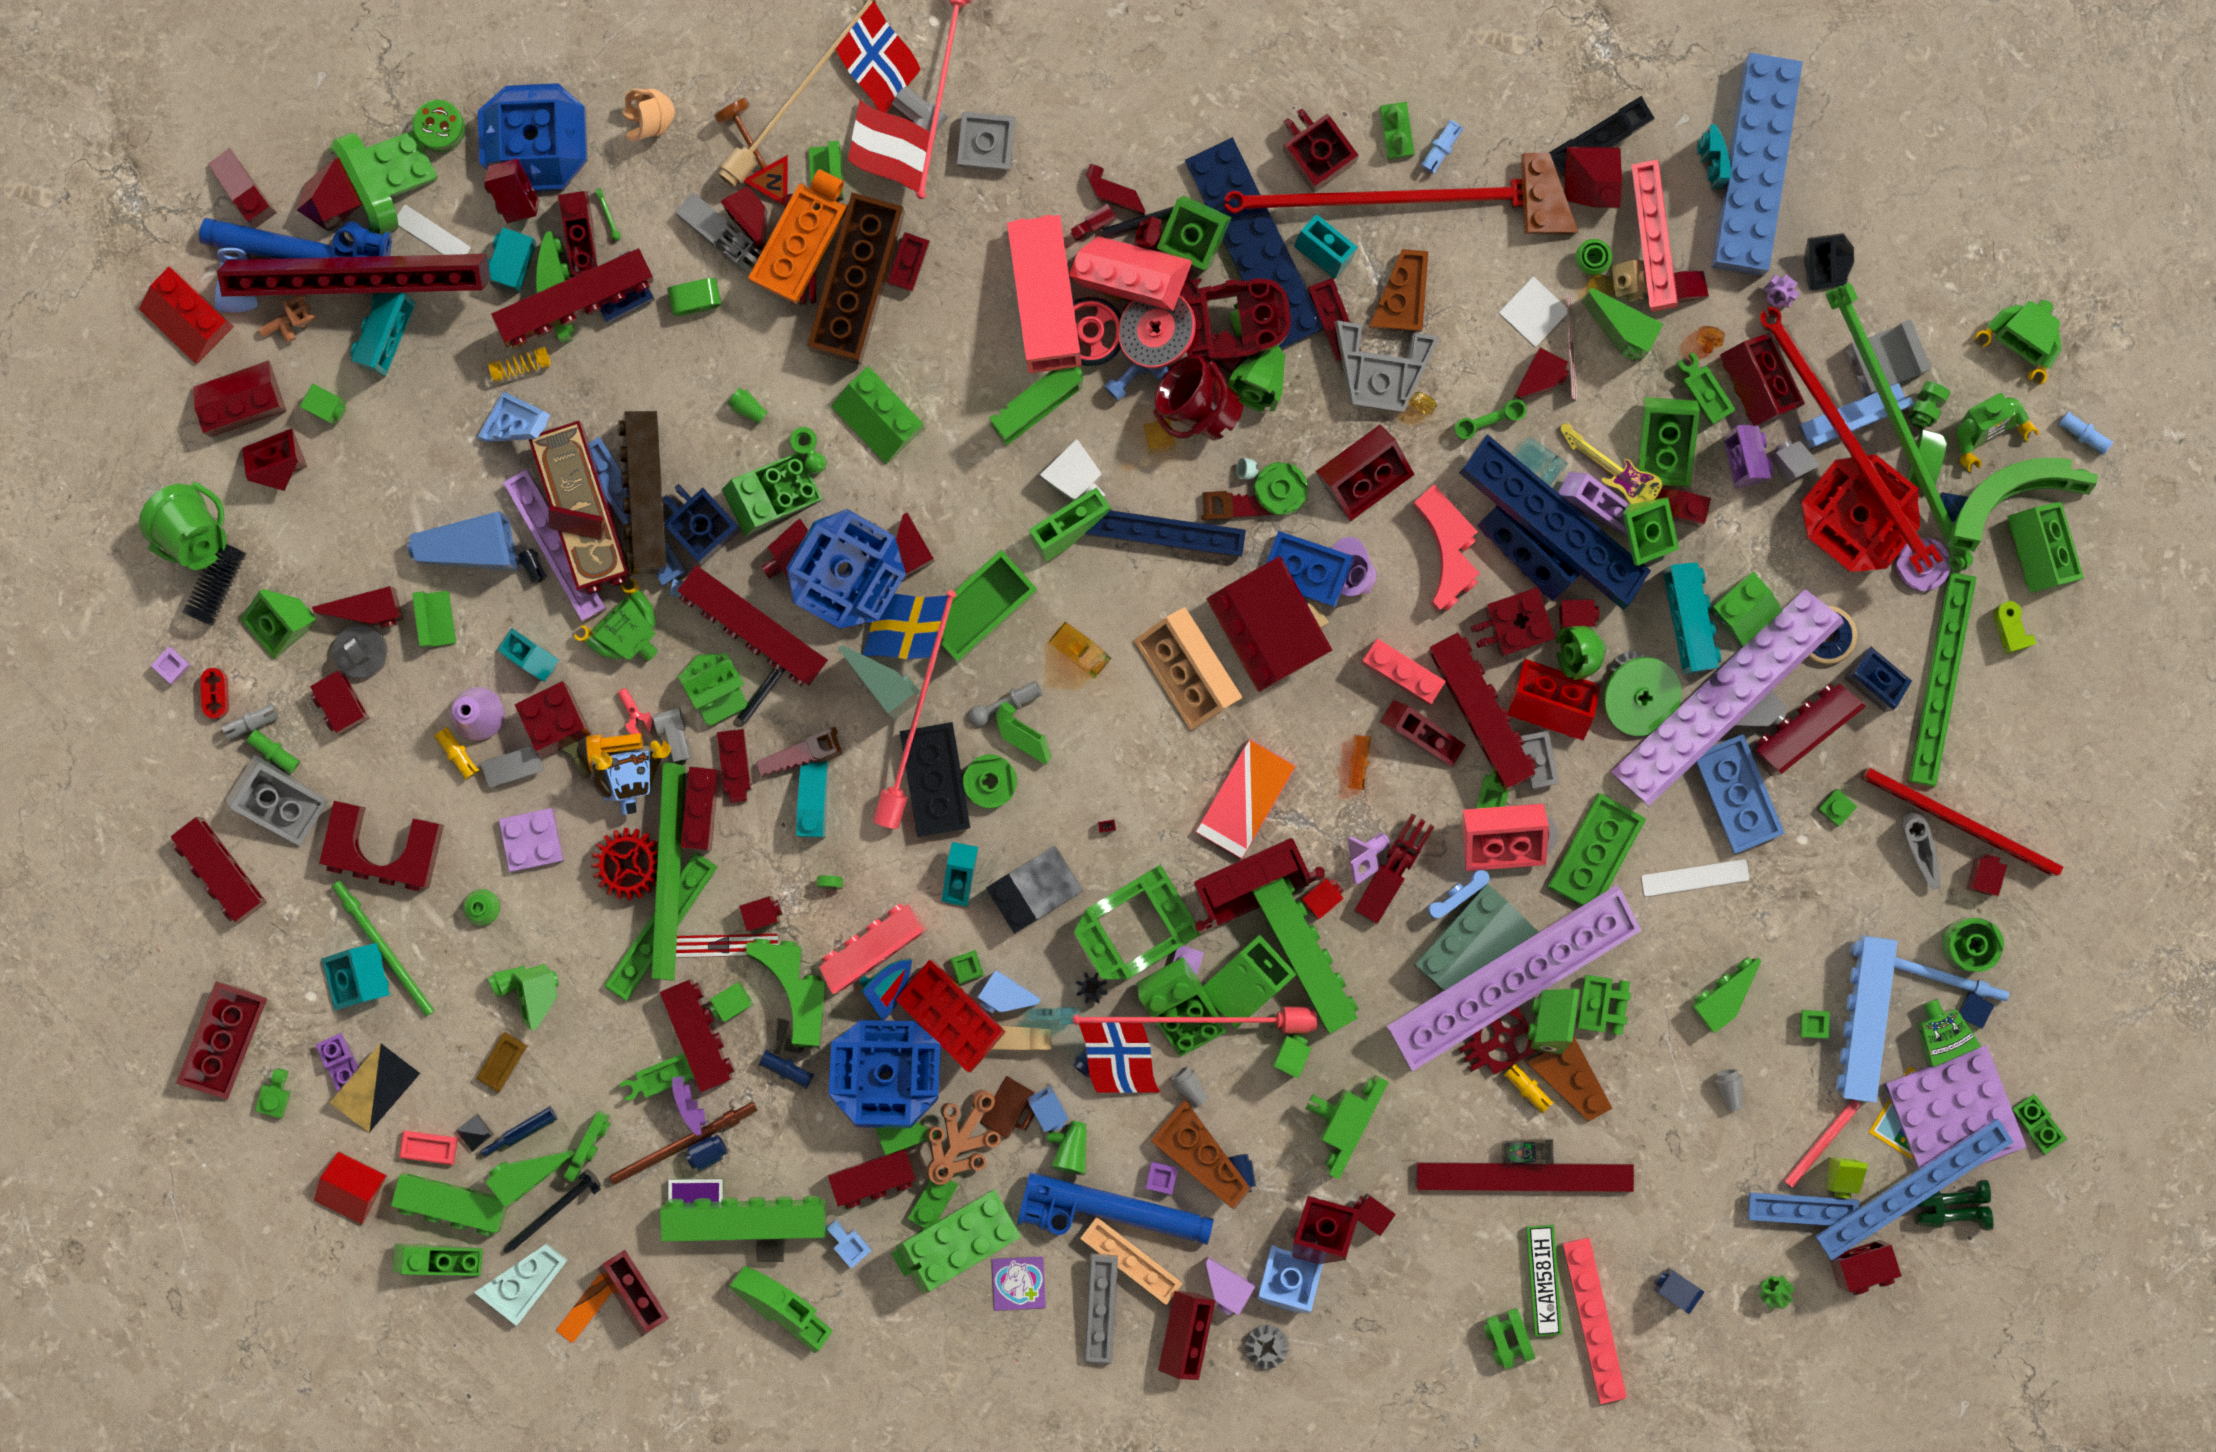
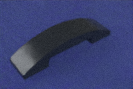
[1549,96,1655,176]

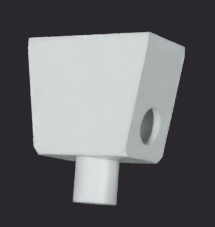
[1040,439,1106,501]

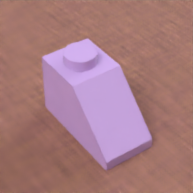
[1205,1257,1255,1316]

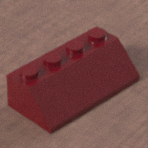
[1751,683,1866,776]

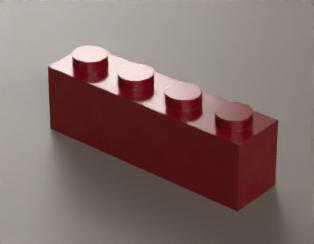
[170,817,267,922]
[659,979,735,1092]

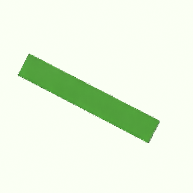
[605,852,718,1001]

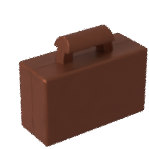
[980,1076,1035,1138]

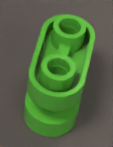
[1907,381,1951,429]
[1483,1307,1536,1370]

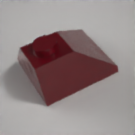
[1564,147,1622,208]
[1292,1196,1360,1264]

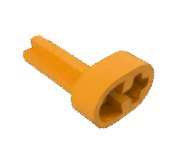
[586,733,644,772]

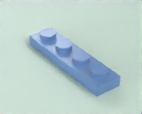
[1747,1192,1859,1226]

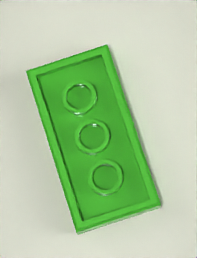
[1547,793,1646,906]

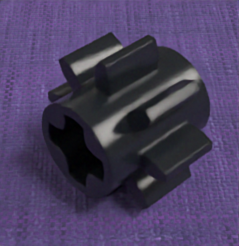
[1076,972,1108,1004]

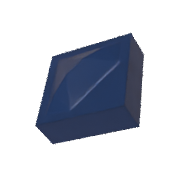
[1940,492,1968,523]

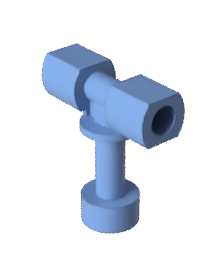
[1104,360,1170,401]

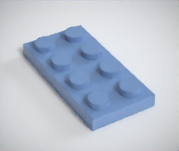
[1695,734,1785,854]

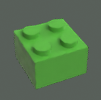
[1157,195,1232,270]

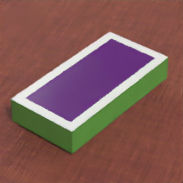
[668,1179,724,1203]

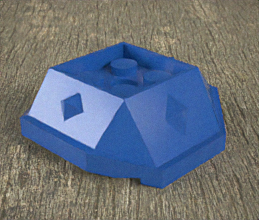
[478,83,588,192]
[786,509,906,629]
[829,1020,941,1128]

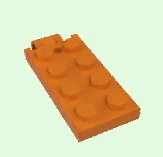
[748,169,848,304]

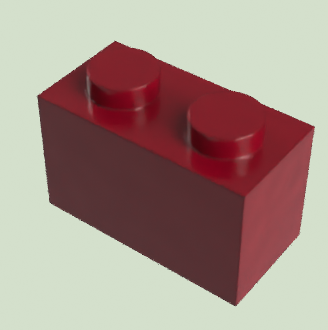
[484,158,540,224]
[310,670,370,734]

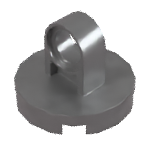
[333,625,388,678]

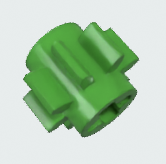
[1759,1275,1795,1310]

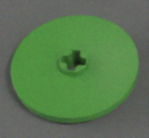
[1604,657,1682,736]

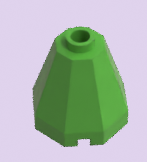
[1228,346,1285,412]

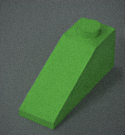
[1028,487,1111,562]

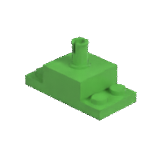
[1305,1075,1389,1180]

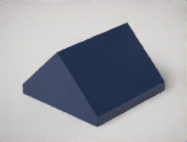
[1844,646,1912,713]

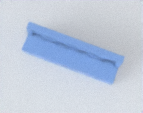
[1799,383,1914,450]

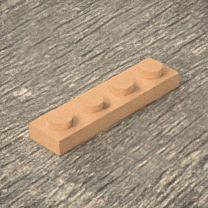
[1080,1217,1183,1305]

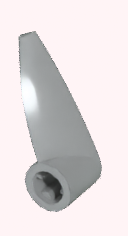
[1902,811,1941,890]

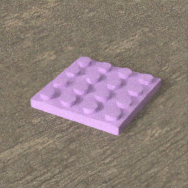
[1884,1045,2026,1170]

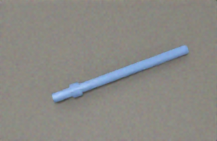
[1850,944,2009,1002]

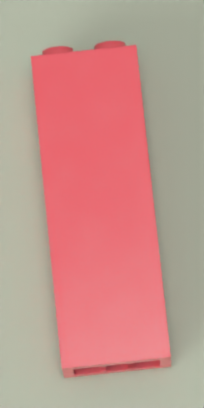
[1007,215,1082,374]

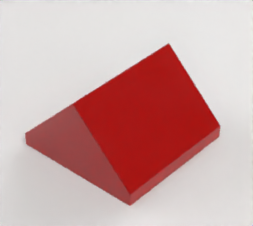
[314,1152,387,1224]

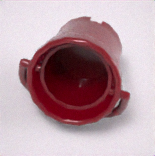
[1153,355,1243,441]

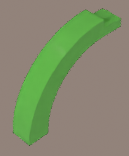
[1948,458,2098,552]

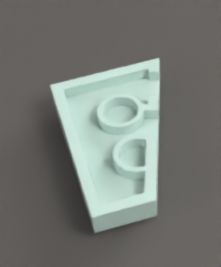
[474,1244,568,1326]

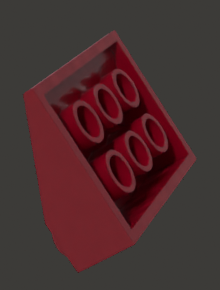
[1206,556,1333,692]

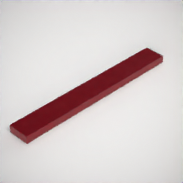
[1416,1162,1634,1192]

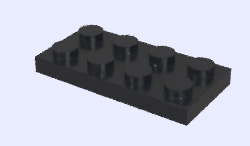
[899,722,971,837]

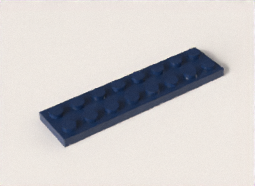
[1185,137,1323,350]
[1458,434,1651,610]

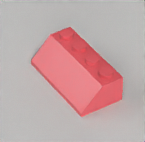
[1069,236,1192,311]

